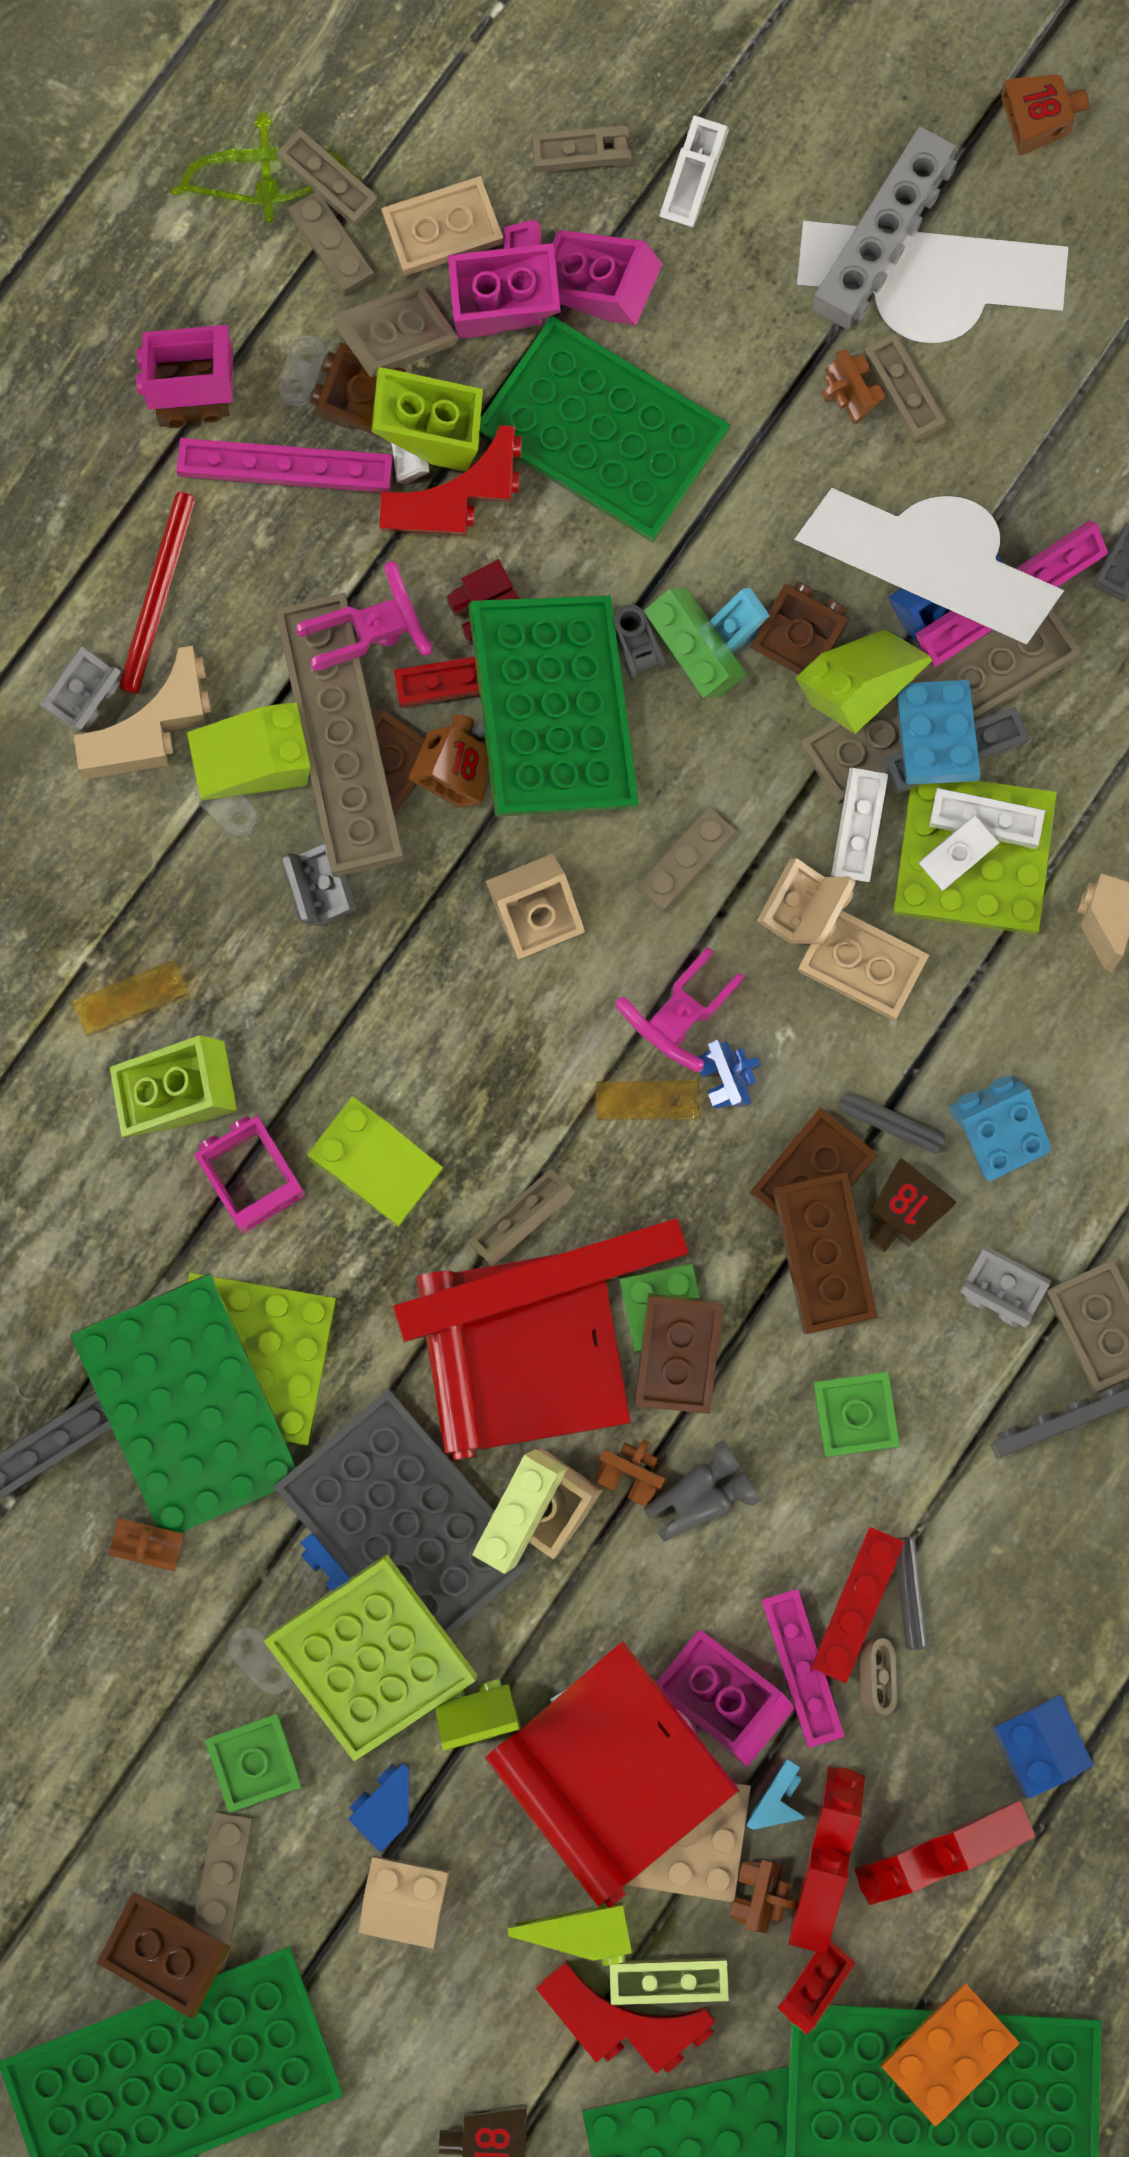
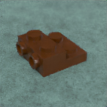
[309,342,406,438]
[155,359,230,428]
[750,581,851,675]

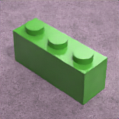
[644,588,747,698]

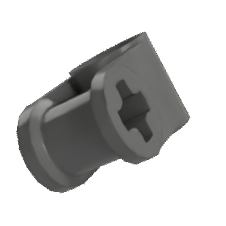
[614,605,666,679]

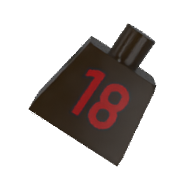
[868,1158,957,1253]
[439,2105,527,2157]

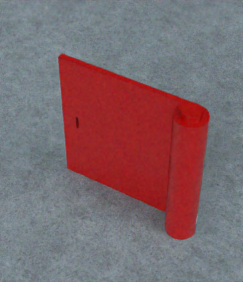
[416,1253,631,1461]
[485,1641,740,1908]

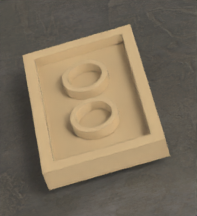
[381,176,504,276]
[797,910,929,1021]

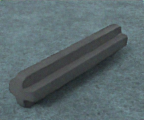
[840,1092,945,1153]
[896,1537,927,1650]

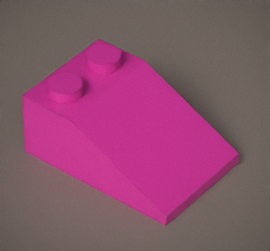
[553,230,663,325]
[448,243,561,339]
[656,1629,795,1767]

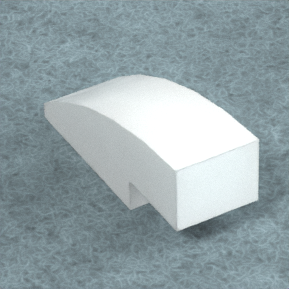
[659,115,729,228]

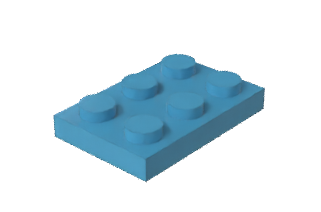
[896,680,980,785]

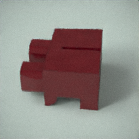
[446,559,520,645]

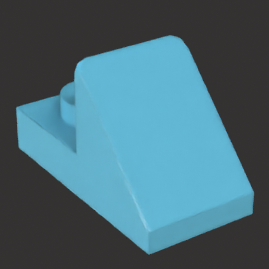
[710,587,770,653]
[745,1759,806,1830]

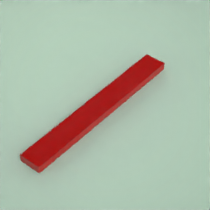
[392,1218,689,1343]

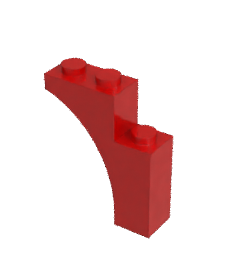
[379,425,522,536]
[788,1766,865,1954]
[854,1801,1036,1905]
[536,1960,716,2074]

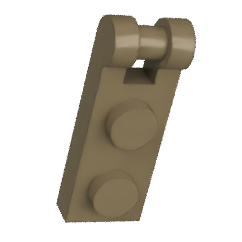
[532,125,633,173]

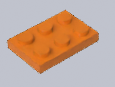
[880,1983,1020,2126]

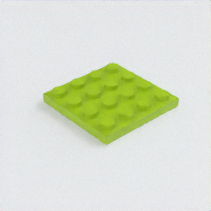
[893,781,1057,935]
[188,1273,337,1446]
[263,1554,478,1761]

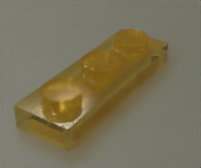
[72,960,189,1037]

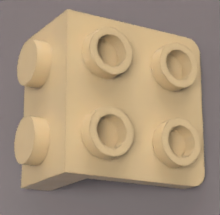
[757,858,855,944]

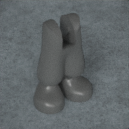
[644,1440,761,1542]

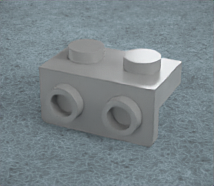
[38,646,121,731]
[960,1245,1051,1328]

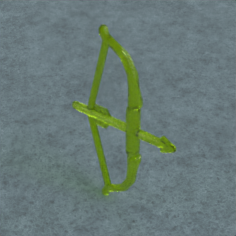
[171,111,362,223]

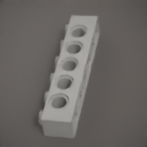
[812,126,957,330]

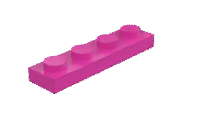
[761,1589,845,1748]

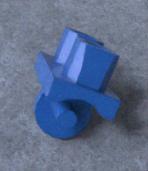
[698,1040,761,1109]

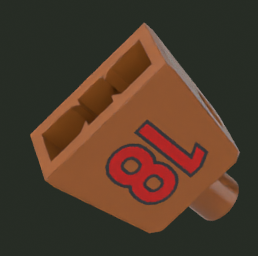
[1001,74,1089,156]
[408,714,488,808]

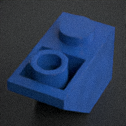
[348,1763,410,1853]

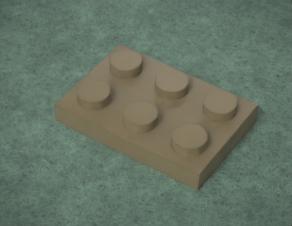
[332,283,459,377]
[1045,1259,1129,1393]

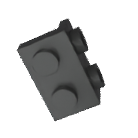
[283,843,357,926]

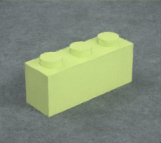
[472,1449,568,1574]
[610,1957,729,2005]

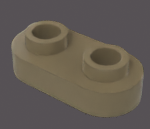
[858,1638,897,1716]

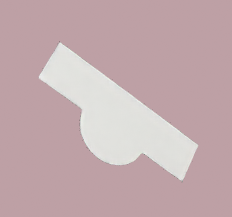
[797,221,1068,343]
[794,488,1064,644]

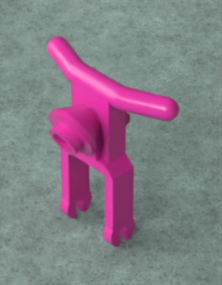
[296,561,433,671]
[615,947,745,1072]

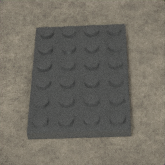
[273,1389,536,1637]

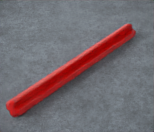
[119,492,195,694]

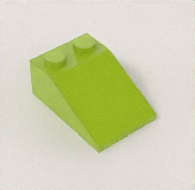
[371,367,483,472]
[796,629,933,734]
[187,702,311,801]
[109,1035,237,1138]
[307,1096,443,1227]
[435,1679,521,1751]
[507,1901,632,1966]

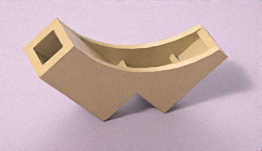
[74,646,211,779]

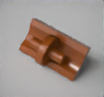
[821,349,885,424]
[596,1439,665,1507]
[108,1518,185,1572]
[730,1860,798,1933]

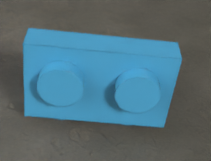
[948,1075,1051,1181]

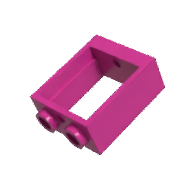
[136,325,233,410]
[194,1116,306,1234]

